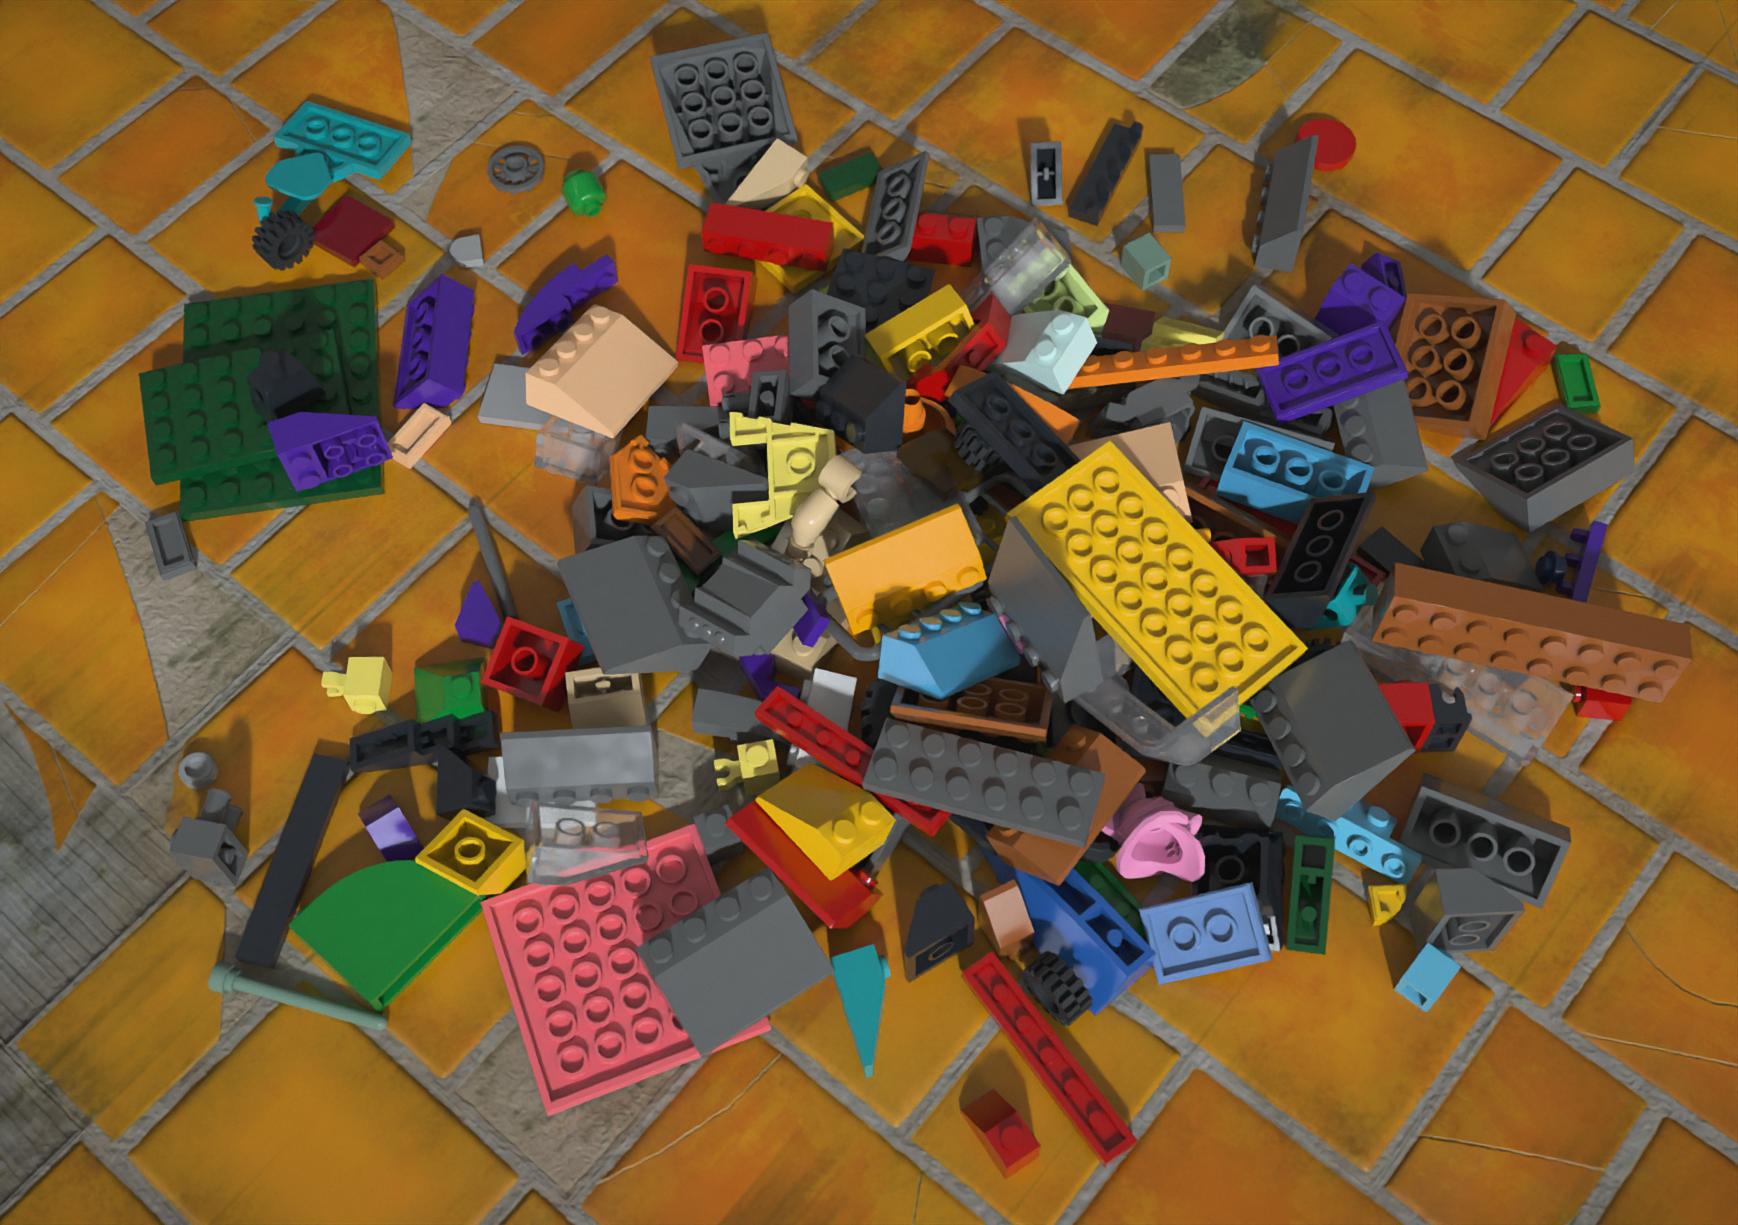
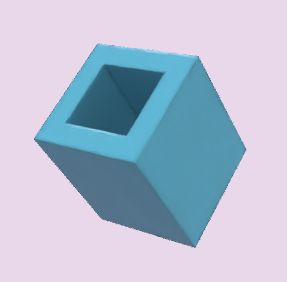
[1394,943,1461,1013]

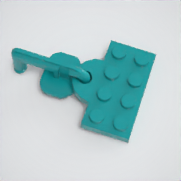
[253,101,412,227]

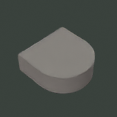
[450,235,484,268]

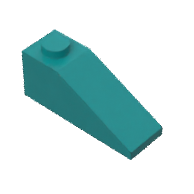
[830,944,891,1078]

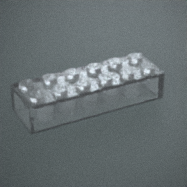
[1341,582,1574,767]

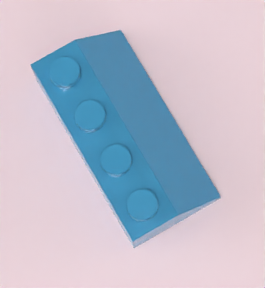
[1215,421,1375,524]
[878,602,1021,700]

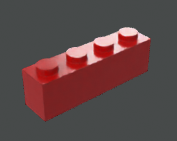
[701,202,835,272]

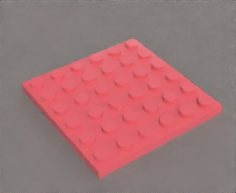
[481,824,771,1116]

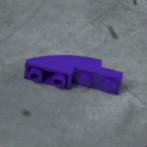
[514,254,618,355]

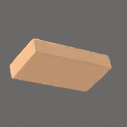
[387,403,451,469]

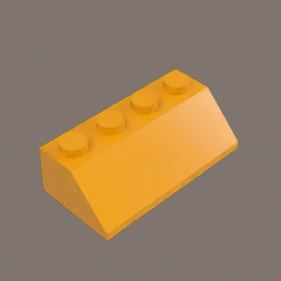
[823,503,987,635]

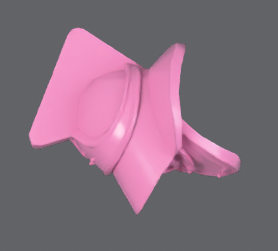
[1101,783,1205,882]

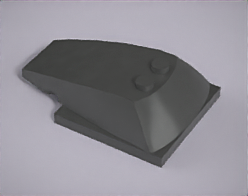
[650,33,797,211]

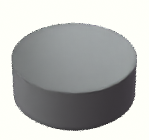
[178,752,218,790]

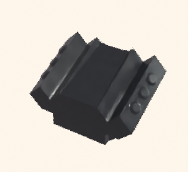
[1191,824,1286,951]

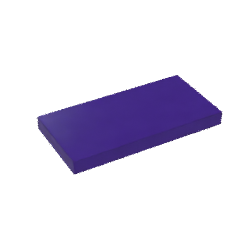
[1255,320,1408,425]

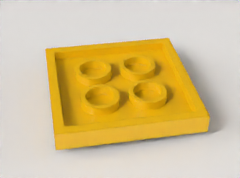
[759,184,865,295]

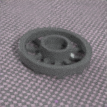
[487,146,545,195]

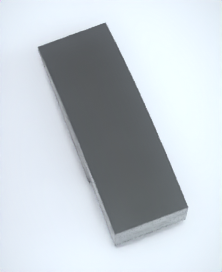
[691,688,793,751]

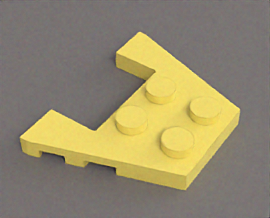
[729,412,837,539]

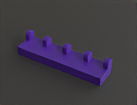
[1555,520,1608,603]

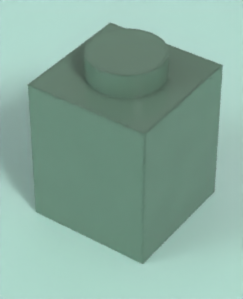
[1121,233,1172,291]

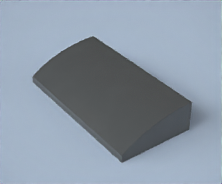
[861,151,930,262]

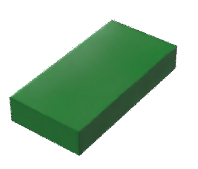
[1551,353,1601,414]

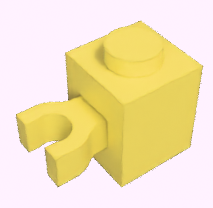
[321,657,392,714]
[714,739,780,796]

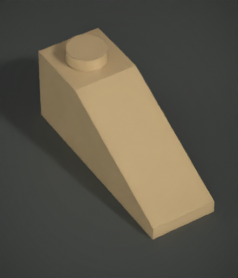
[725,138,809,210]

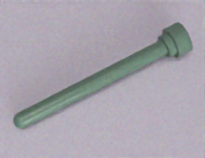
[208,961,388,1031]

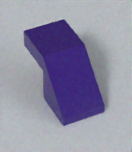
[739,654,801,702]

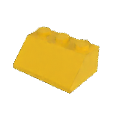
[864,284,976,382]

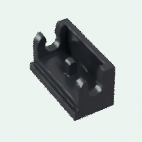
[1419,684,1473,752]

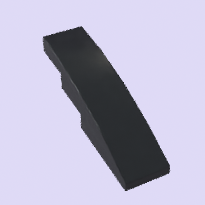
[349,709,501,773]

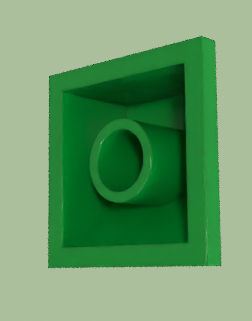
[414,657,489,724]

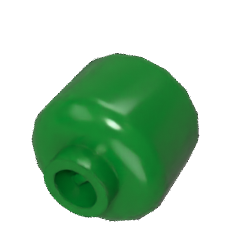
[561,169,607,217]

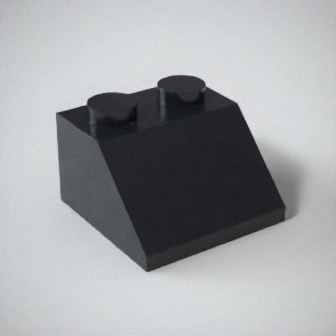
[905,880,975,983]

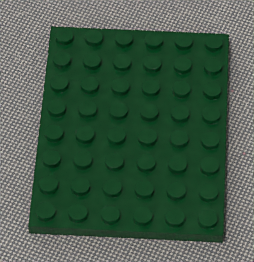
[180,279,385,522]

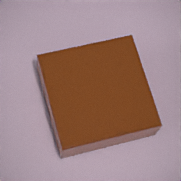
[359,239,405,280]

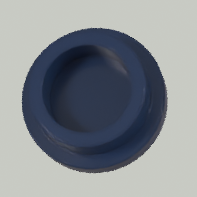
[1535,551,1567,585]

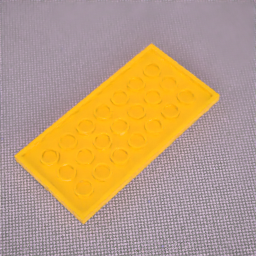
[1004,441,1308,736]

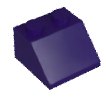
[1315,263,1405,336]

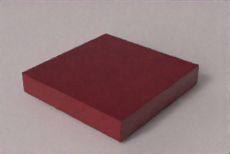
[311,195,395,268]

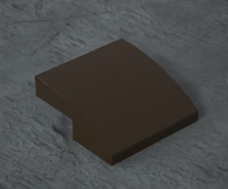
[897,429,994,501]

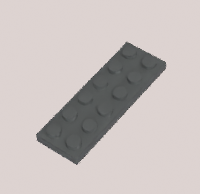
[862,718,1106,848]

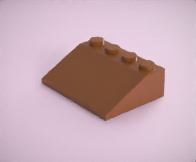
[1395,293,1516,440]
[890,677,1053,744]

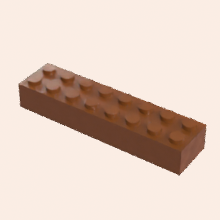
[1372,562,1693,703]

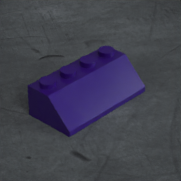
[393,274,475,409]

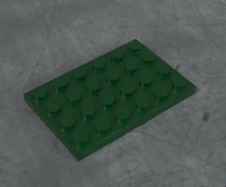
[139,329,350,486]

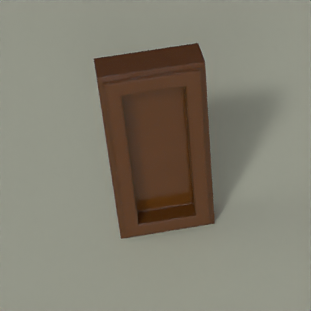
[650,505,723,579]

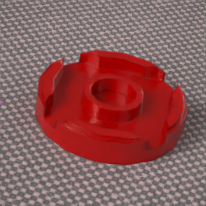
[1294,118,1356,171]

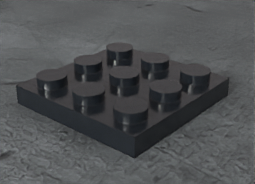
[827,248,936,334]

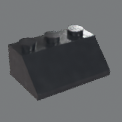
[816,354,906,454]

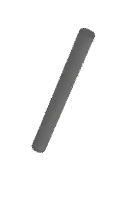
[468,506,519,620]

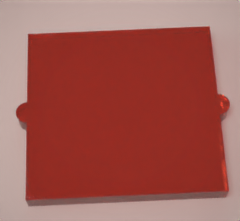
[1102,302,1155,352]

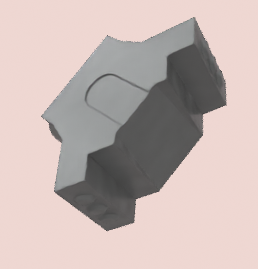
[1086,374,1201,444]
[678,540,811,657]

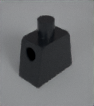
[247,349,325,423]

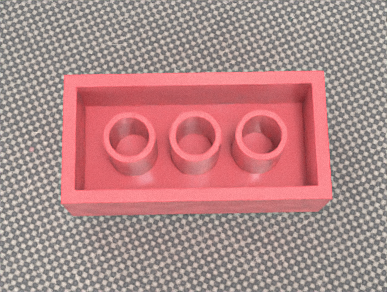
[702,334,817,409]

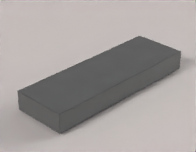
[1148,154,1185,233]

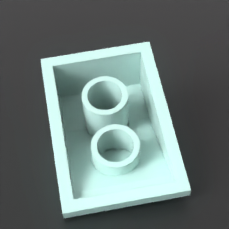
[984,310,1097,394]

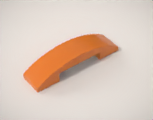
[945,365,1080,446]

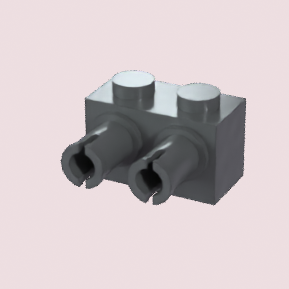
[718,369,795,450]
[169,788,249,887]

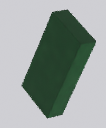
[817,152,884,203]

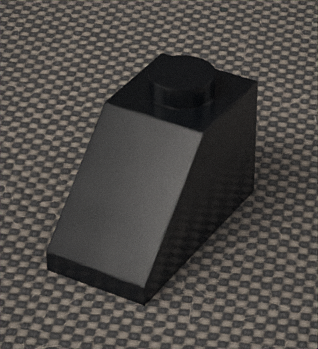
[436,746,497,821]

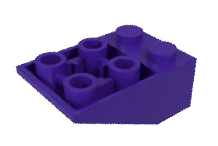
[267,412,393,492]

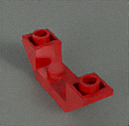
[906,294,1011,404]

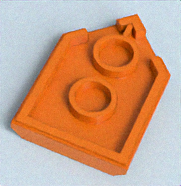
[609,434,677,525]

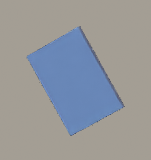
[1139,882,1273,985]

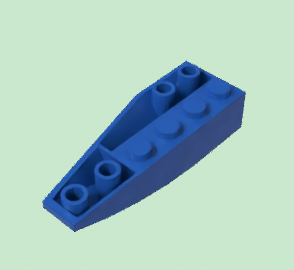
[977,842,1156,1016]

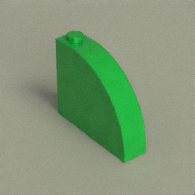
[288,860,488,1014]

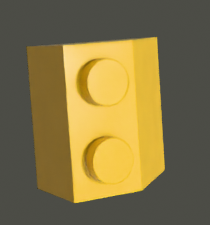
[415,809,526,895]

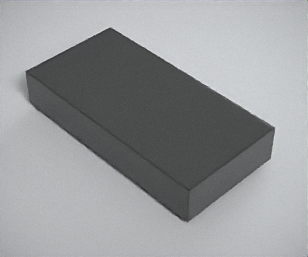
[145,510,197,581]

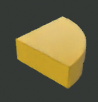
[1366,884,1407,926]

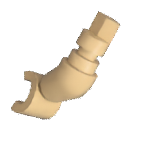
[784,455,862,562]

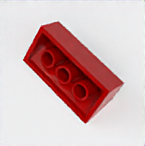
[725,800,883,928]

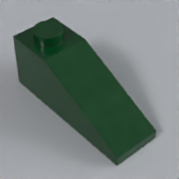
[1286,834,1336,955]

